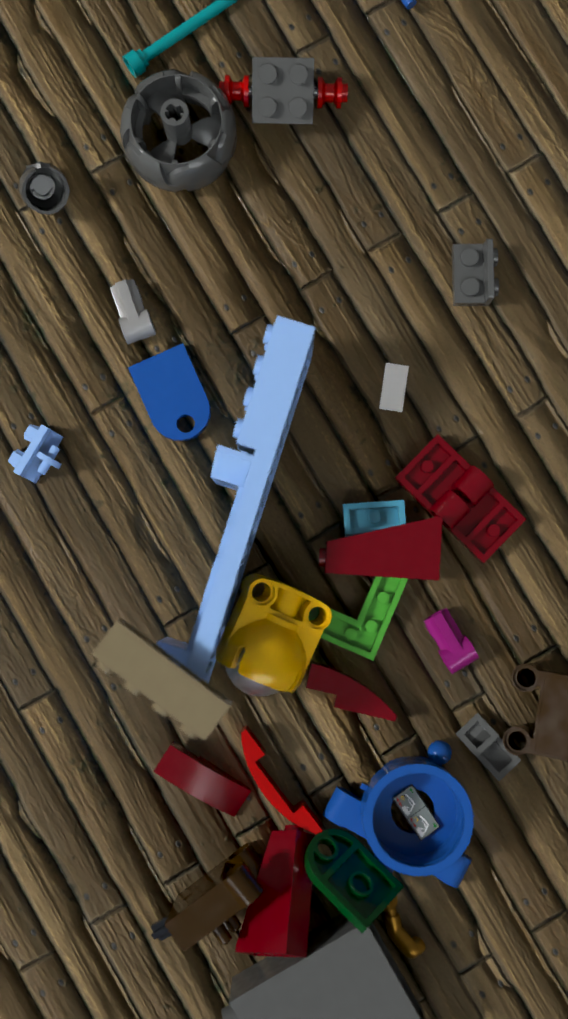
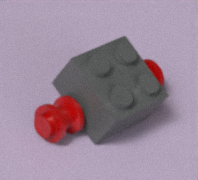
[219,57,348,124]

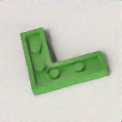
[308,576,408,661]

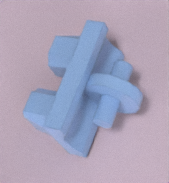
[8,424,63,483]

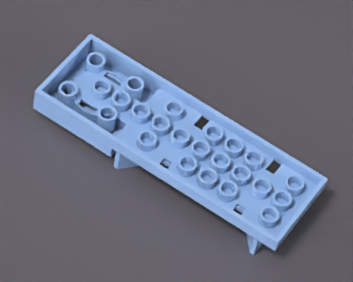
[157,315,316,684]

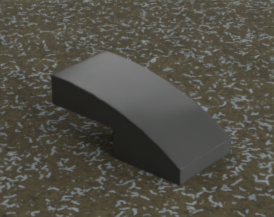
[455,713,521,781]

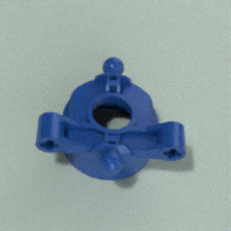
[322,740,474,888]

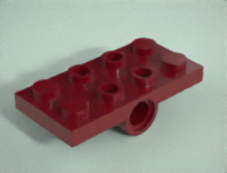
[394,434,526,563]

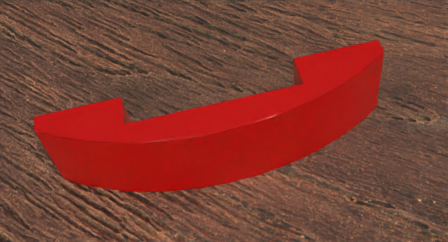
[241,725,323,834]

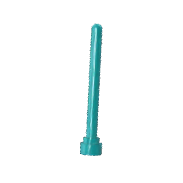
[122,0,239,78]

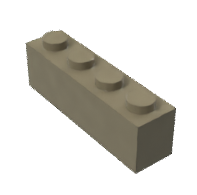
[91,619,232,741]

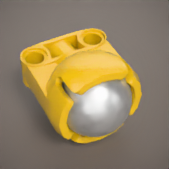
[216,574,332,696]

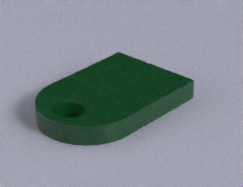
[304,829,404,934]

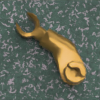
[383,896,425,959]

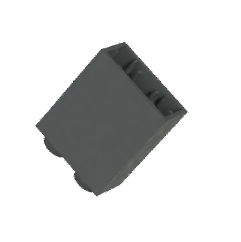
[222,913,426,1019]

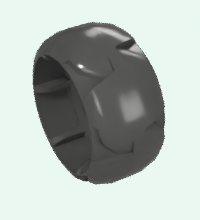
[120,69,237,193]

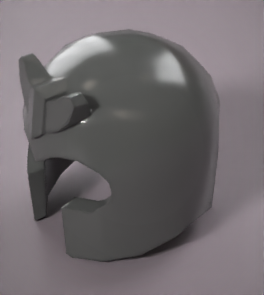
[19,161,70,215]

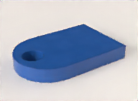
[128,343,211,442]

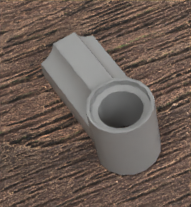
[110,279,156,344]

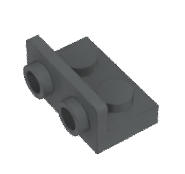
[452,239,499,306]

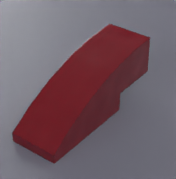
[306,661,397,721]
[153,741,251,817]

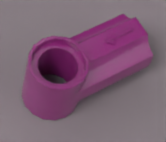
[423,608,479,674]

